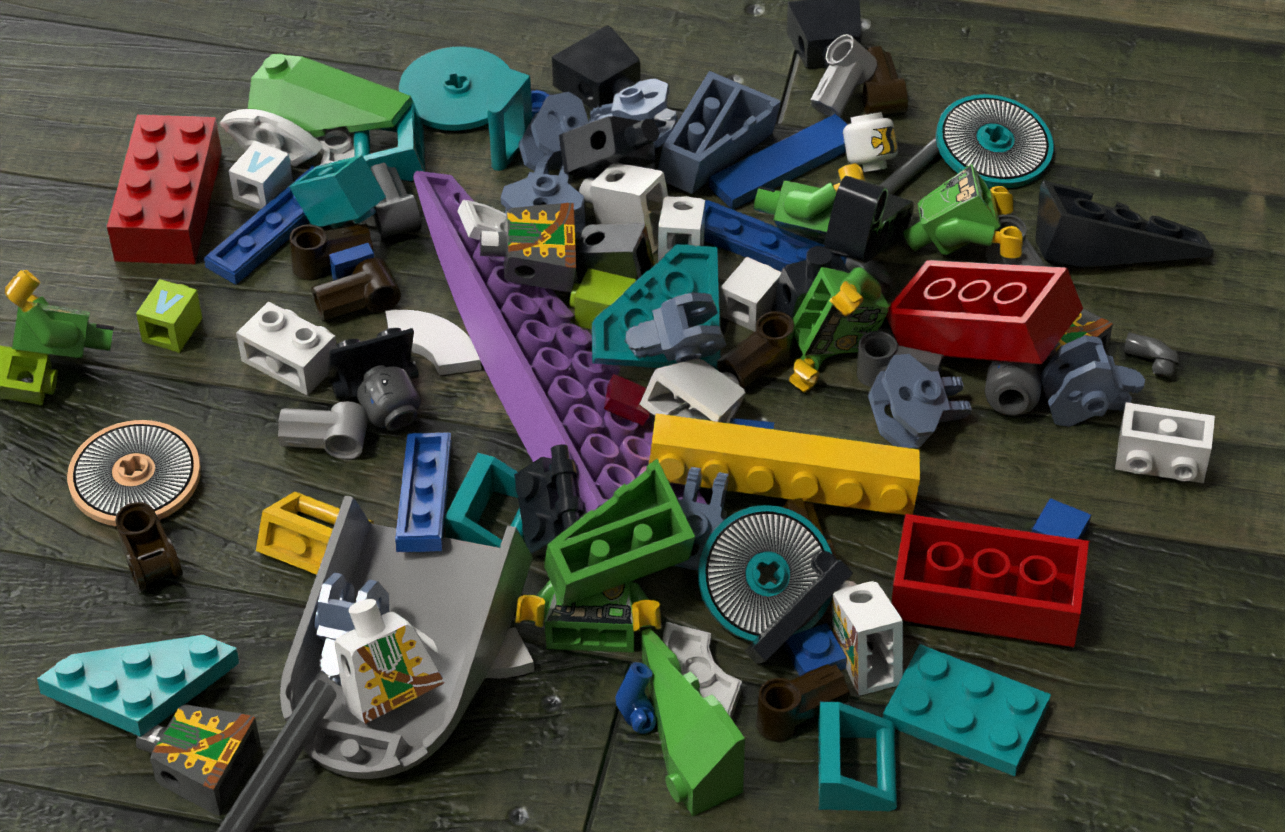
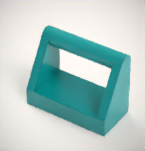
[487,64,532,171]
[354,97,425,181]
[444,453,524,548]
[818,702,897,811]

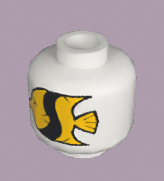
[843,112,898,172]

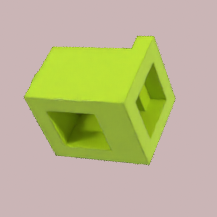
[0,345,58,405]

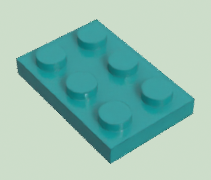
[883,644,1051,777]

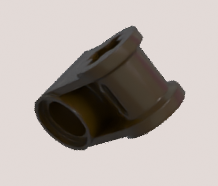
[115,502,183,592]

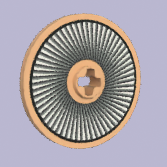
[67,420,201,526]

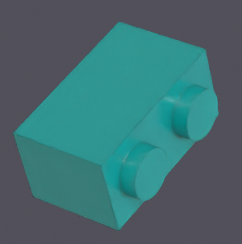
[289,155,386,229]

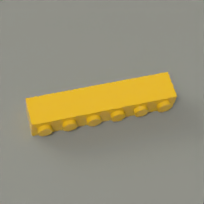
[649,413,920,515]

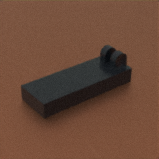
[744,551,853,664]

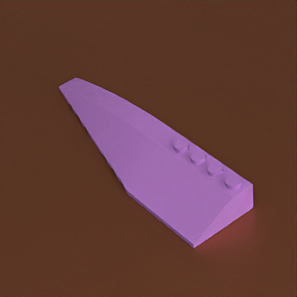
[413,171,707,518]

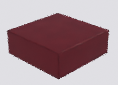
[604,374,650,426]

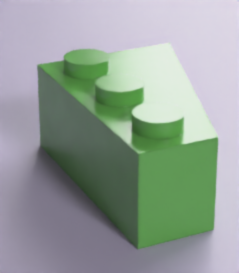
[544,459,695,607]

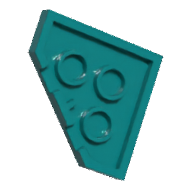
[592,244,720,370]
[37,635,239,737]

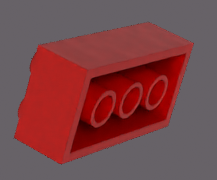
[107,115,222,264]
[886,260,1083,364]
[891,514,1089,647]

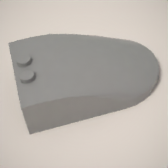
[280,496,533,779]

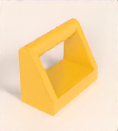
[256,492,374,575]

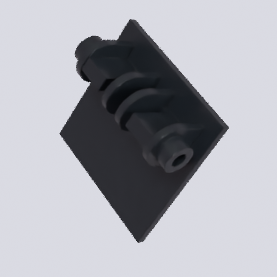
[328,327,419,401]

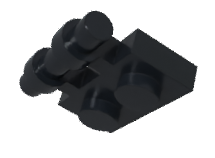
[514,444,584,558]

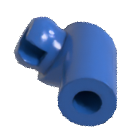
[615,662,657,734]

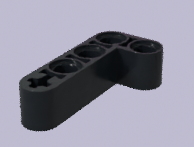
[824,176,914,264]

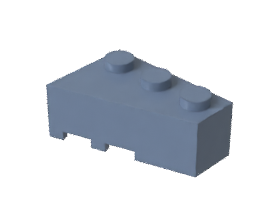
[658,71,781,194]

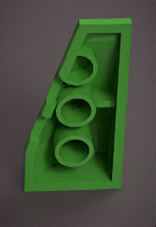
[248,54,413,137]
[642,628,745,816]

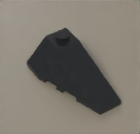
[1035,180,1213,268]

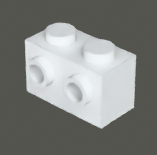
[236,301,336,396]
[1115,402,1215,483]

